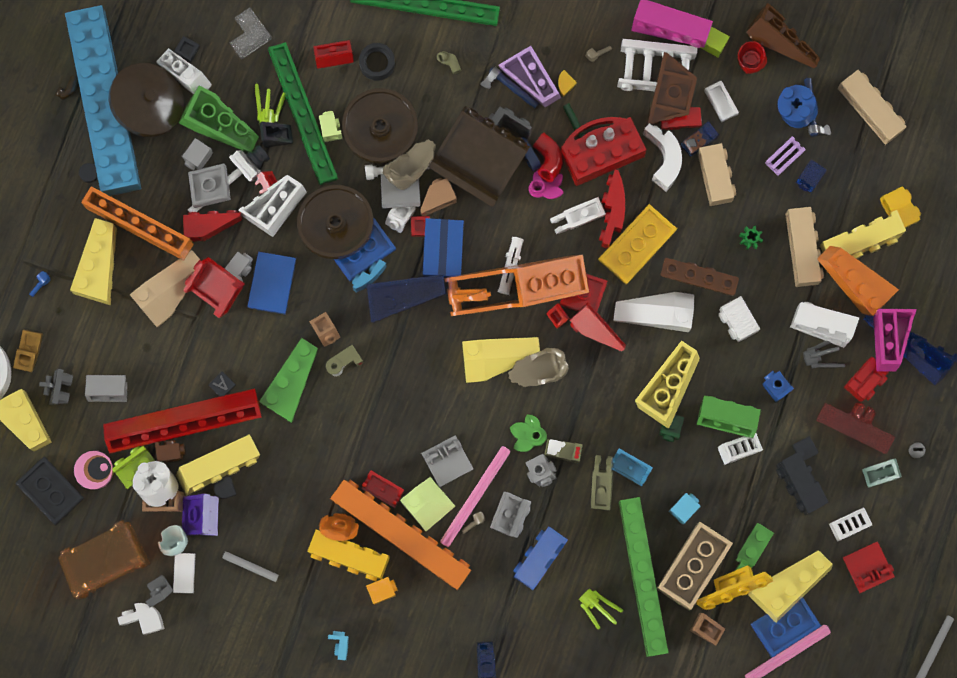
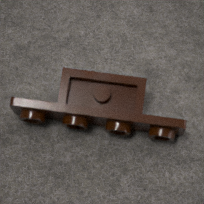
[660,258,739,296]

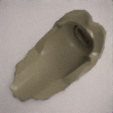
[382,139,436,190]
[508,348,569,387]

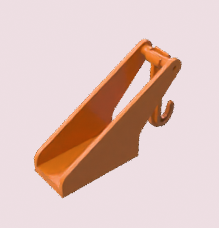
[444,255,589,316]

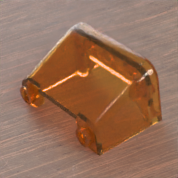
[58,520,150,600]

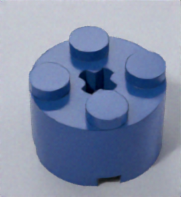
[778,85,818,128]

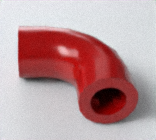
[533,132,563,182]

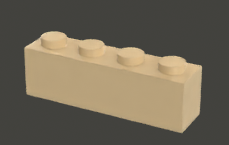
[838,70,907,145]
[785,207,824,287]

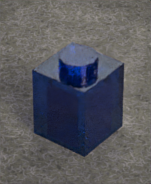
[796,160,827,192]

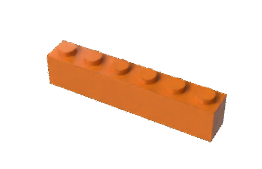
[81,186,194,261]

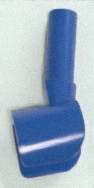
[29,271,50,297]

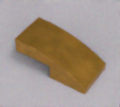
[13,330,43,372]

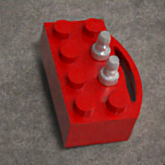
[561,117,646,186]

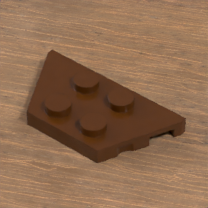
[647,52,697,124]

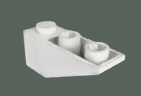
[156,48,212,94]

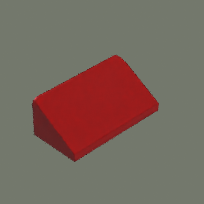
[313,40,354,68]

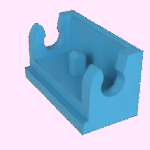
[612,448,653,486]

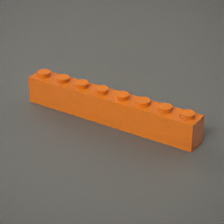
[330,480,471,591]

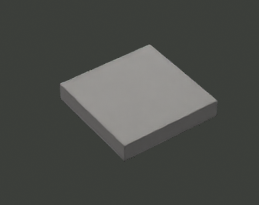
[188,164,231,208]
[381,174,420,208]

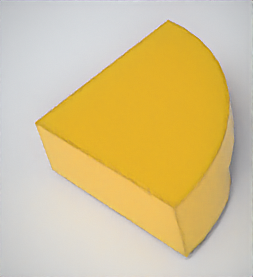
[558,70,577,97]

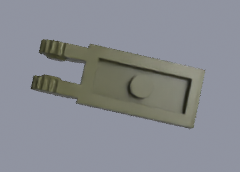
[591,455,613,510]

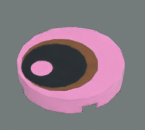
[74,451,114,490]

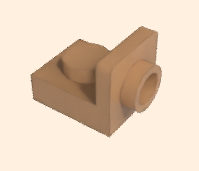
[309,312,340,347]

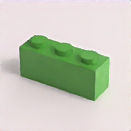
[697,396,760,438]

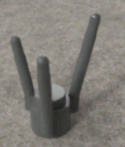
[803,341,846,369]

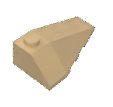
[130,251,200,327]

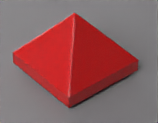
[546,303,570,329]

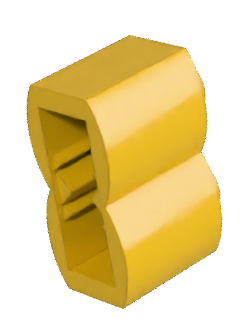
[880,186,921,228]

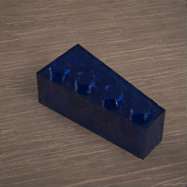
[367,275,445,323]

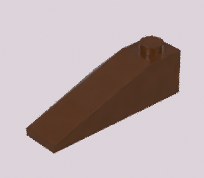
[746,3,820,68]

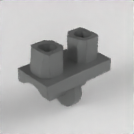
[39,369,73,406]

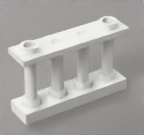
[617,39,697,91]

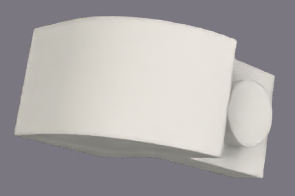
[117,603,165,635]

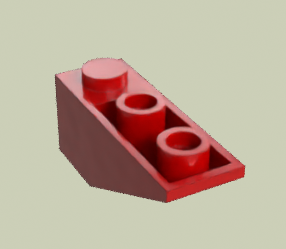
[183,210,243,241]

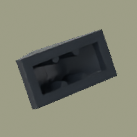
[259,122,293,148]

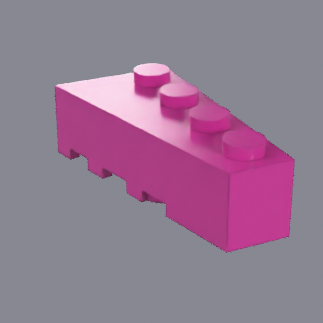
[631,0,713,48]

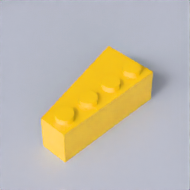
[307,530,390,582]

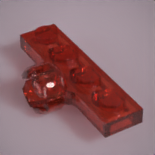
[816,402,895,454]

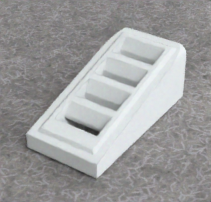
[718,433,763,465]
[829,508,872,541]

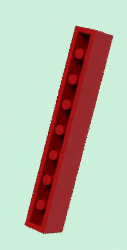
[103,389,261,453]

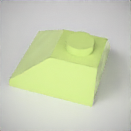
[400,477,455,531]

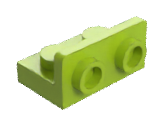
[112,446,155,489]

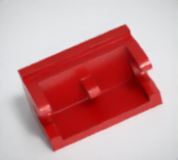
[361,470,405,508]

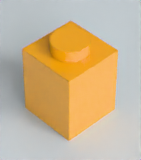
[366,577,398,605]

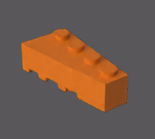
[817,246,899,316]

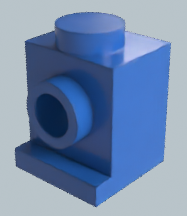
[762,371,794,402]

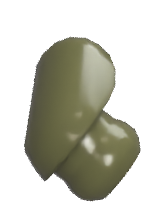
[437,51,462,74]

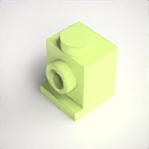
[319,111,342,142]

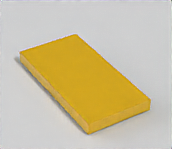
[598,204,677,285]

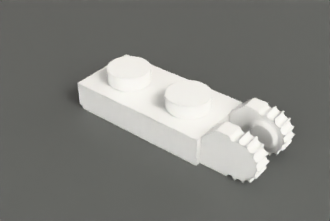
[550,197,606,234]

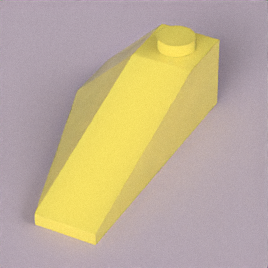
[462,337,540,383]

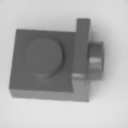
[145,575,173,608]

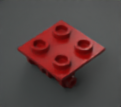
[843,541,895,593]

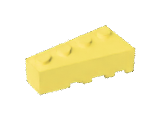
[635,341,700,429]
[748,550,833,623]

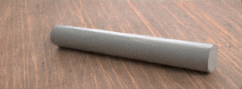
[223,551,279,582]

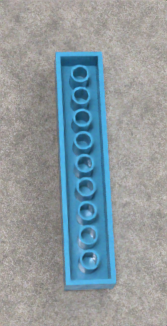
[65,5,141,196]

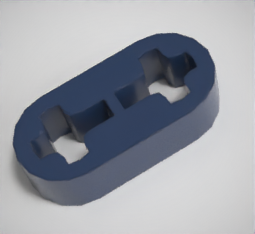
[522,136,541,172]

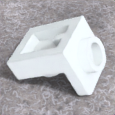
[385,207,416,233]

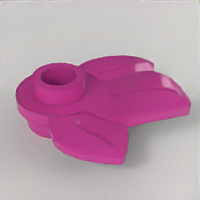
[529,170,563,199]

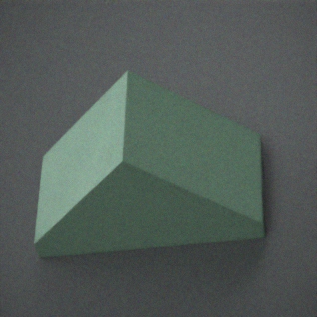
[862,458,902,488]

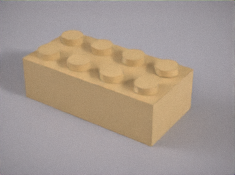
[657,522,733,610]

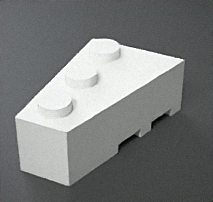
[790,302,859,348]

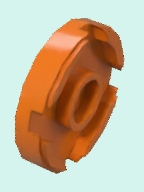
[319,513,359,541]

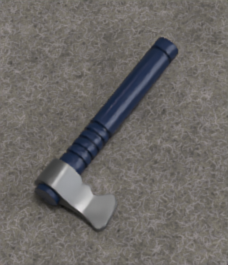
[481,66,539,109]
[804,78,831,137]

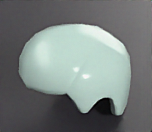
[158,525,188,556]

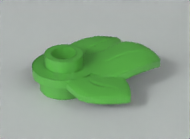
[510,414,547,452]

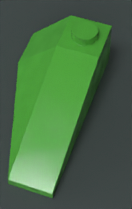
[179,85,259,153]

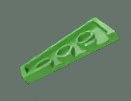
[259,338,318,423]

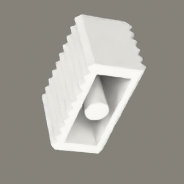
[719,296,760,342]

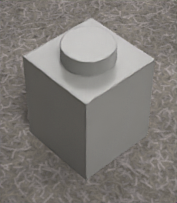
[182,138,213,170]

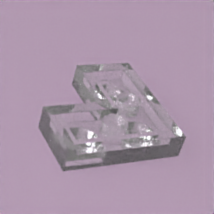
[230,8,272,59]

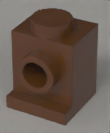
[155,441,186,463]

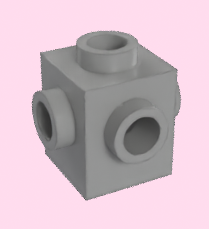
[526,454,556,487]

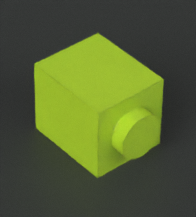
[700,27,730,58]

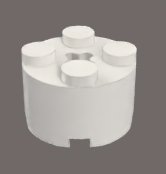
[133,461,178,507]

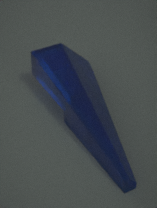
[864,315,957,385]

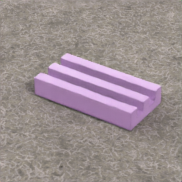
[765,136,806,176]

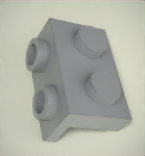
[490,492,531,538]

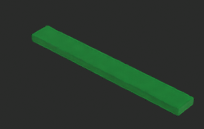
[350,0,500,26]
[268,42,338,185]

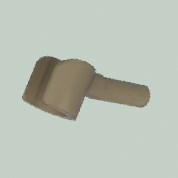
[585,46,612,62]
[461,512,485,534]

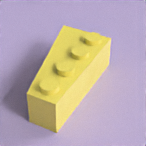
[820,210,906,259]
[70,218,117,305]
[176,434,260,496]

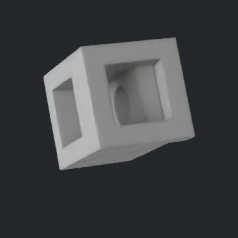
[225,252,253,282]

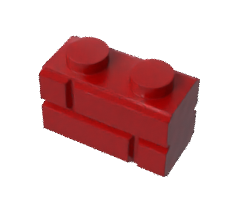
[844,356,889,402]

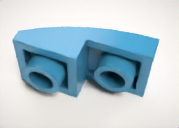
[352,259,387,292]

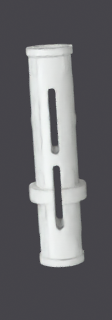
[498,237,524,295]

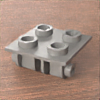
[421,435,473,487]

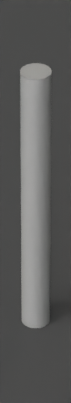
[916,615,954,678]

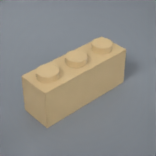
[697,143,736,206]

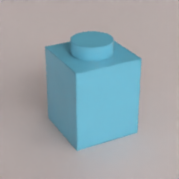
[669,493,700,524]

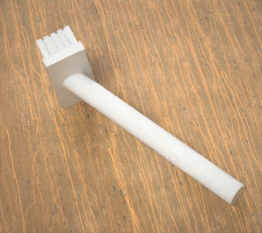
[188,150,261,212]

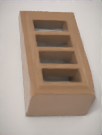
[142,491,185,512]

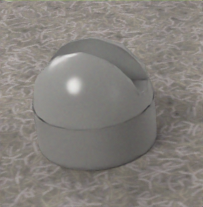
[909,442,925,458]

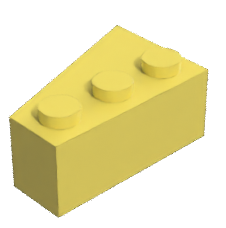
[0,389,52,452]

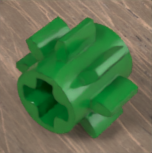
[739,226,763,250]

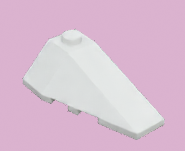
[613,292,694,332]

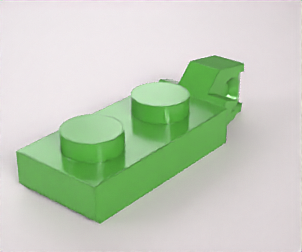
[735,523,774,570]

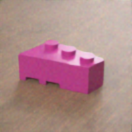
[873,309,917,372]

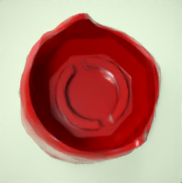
[737,41,767,74]

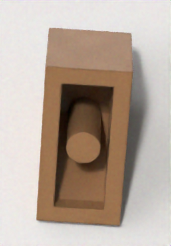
[420,178,457,216]

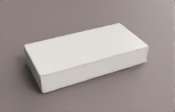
[704,81,739,122]
[173,553,195,593]

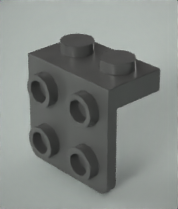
[489,107,532,139]

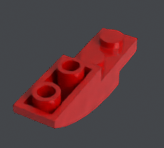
[599,169,625,249]

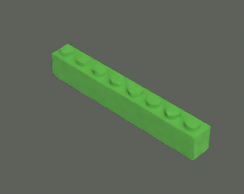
[619,497,668,657]

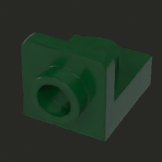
[659,415,684,442]

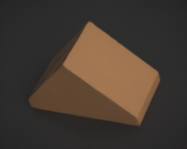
[689,613,725,646]

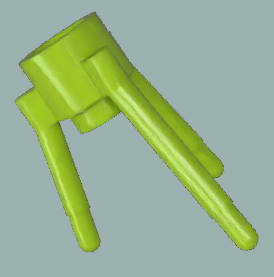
[255,84,286,123]
[579,589,623,629]

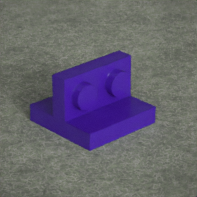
[182,494,219,536]

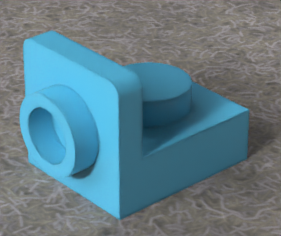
[328,631,349,661]

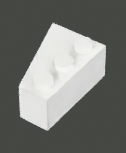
[239,175,307,237]

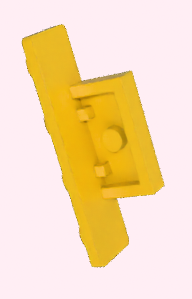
[696,565,773,610]

